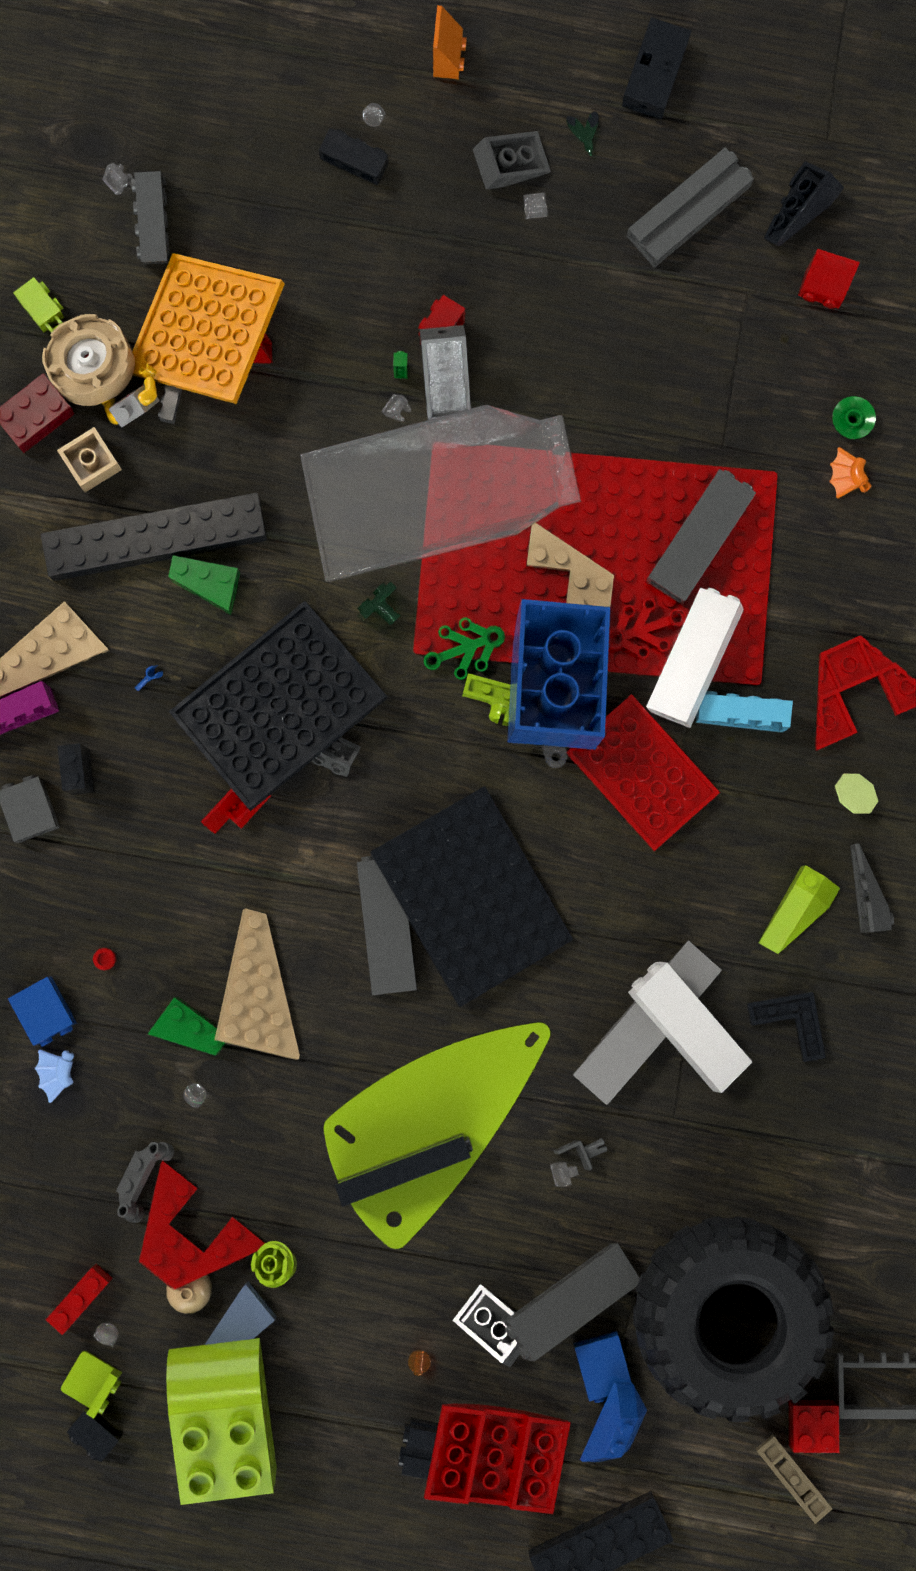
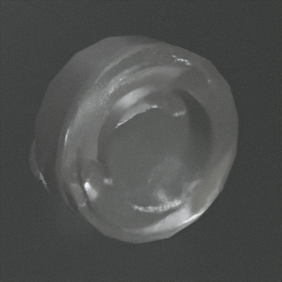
[362,103,386,127]
[183,1083,207,1108]

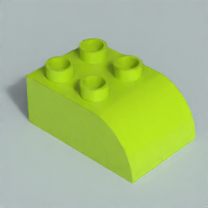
[166,1338,277,1505]

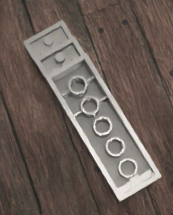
[573,941,722,1105]

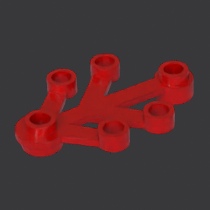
[609,598,687,660]

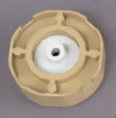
[42,314,135,406]

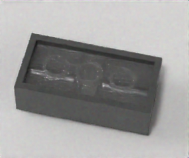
[420,325,471,422]

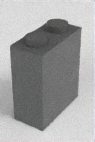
[0,775,60,843]

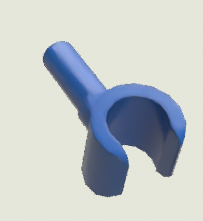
[135,665,163,691]

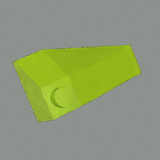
[758,865,840,954]

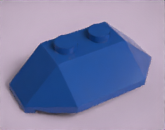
[580,1382,647,1462]

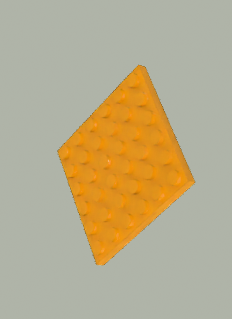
[132,253,285,404]

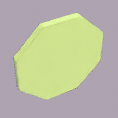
[835,774,878,814]

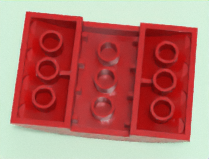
[424,1404,571,1514]

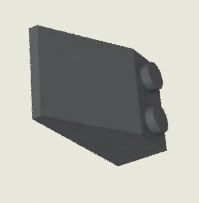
[473,131,551,190]
[453,1284,520,1367]

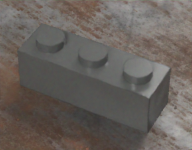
[158,385,182,424]

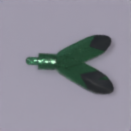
[566,111,599,155]

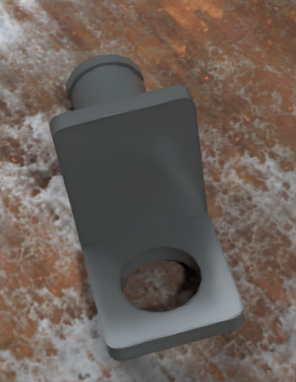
[553,1138,607,1170]

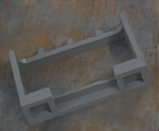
[834,1353,916,1419]

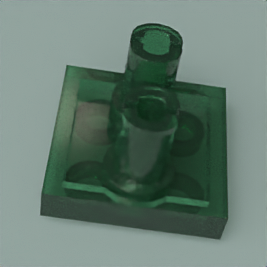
[356,581,401,625]

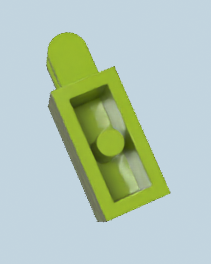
[13,277,64,333]

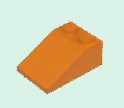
[433,5,467,79]

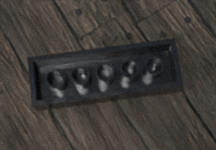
[528,1491,674,1571]

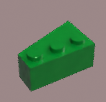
[148,997,226,1055]

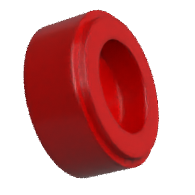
[93,948,116,970]

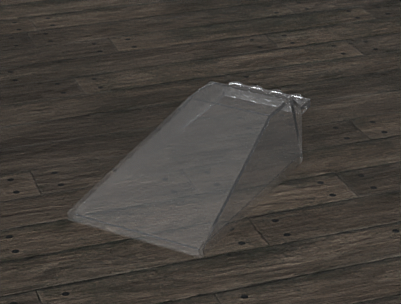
[300,404,581,582]

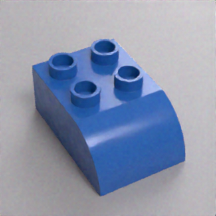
[507,599,610,750]

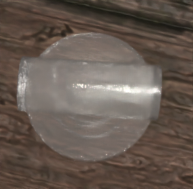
[93,1323,118,1347]

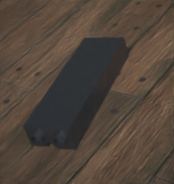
[334,1133,473,1207]

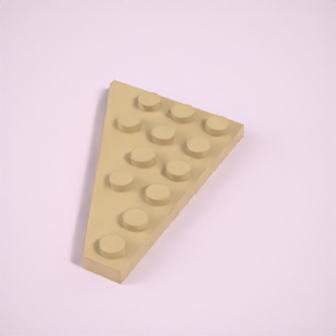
[215,909,300,1060]

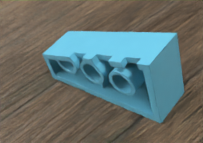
[696,691,793,732]

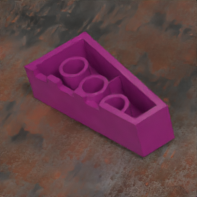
[0,681,60,735]

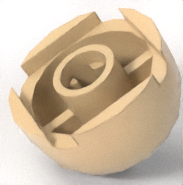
[166,1275,212,1314]

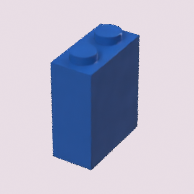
[8,976,77,1047]
[573,1331,631,1403]

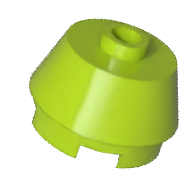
[251,1241,297,1288]

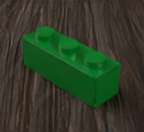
[393,351,408,379]

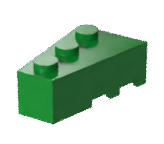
[168,555,240,615]

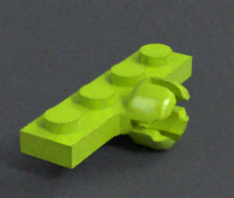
[462,673,510,726]

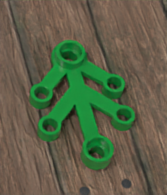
[424,617,505,680]

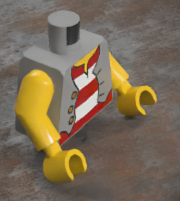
[102,363,160,427]

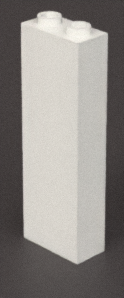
[646,588,744,728]
[628,962,752,1093]

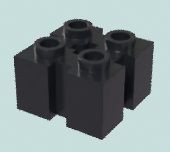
[398,1417,438,1480]

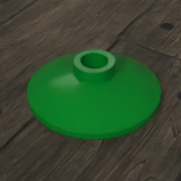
[832,396,876,439]

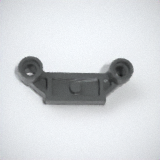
[116,1142,174,1223]

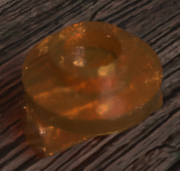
[408,1350,431,1376]

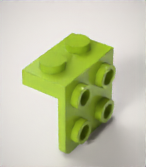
[61,1351,122,1418]

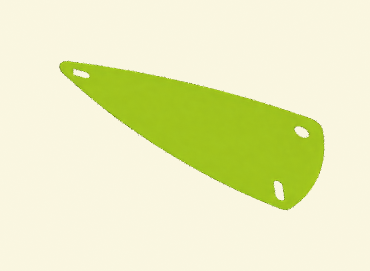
[324,1023,550,1249]

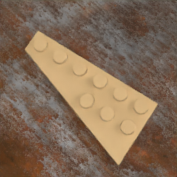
[0,601,110,698]

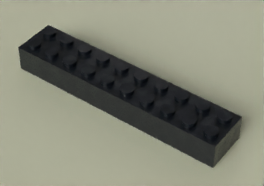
[41,493,268,581]

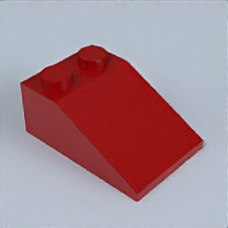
[798,249,860,309]

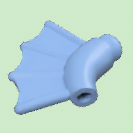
[35,1050,74,1103]

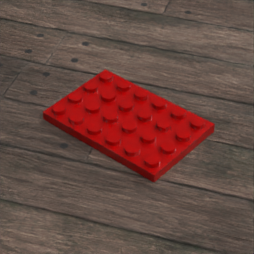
[566,694,720,851]

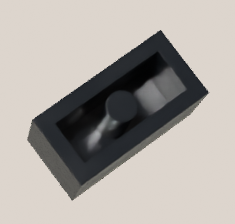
[66,1407,123,1462]

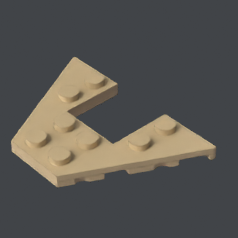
[527,522,614,607]

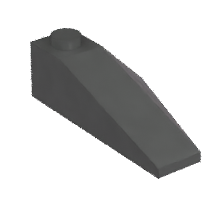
[850,844,894,933]

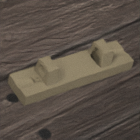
[755,1435,832,1524]

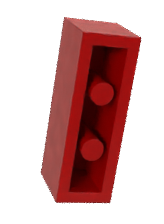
[46,1263,113,1335]

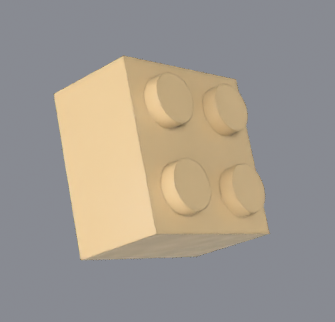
[57,427,122,492]

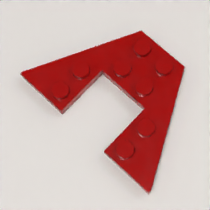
[815,635,916,751]
[139,1161,265,1290]

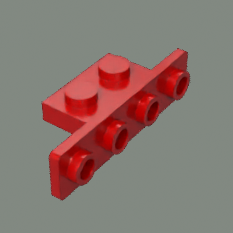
[201,788,271,834]

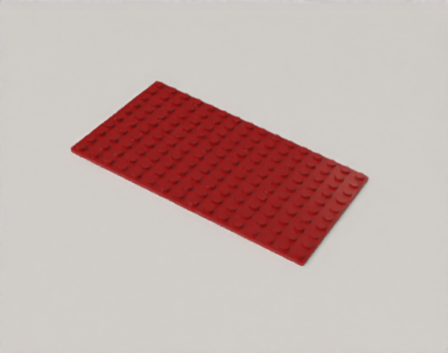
[413,440,777,686]

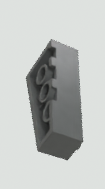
[131,171,170,265]

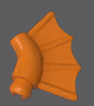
[830,447,871,498]

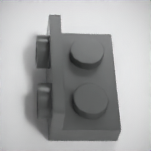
[312,737,361,777]

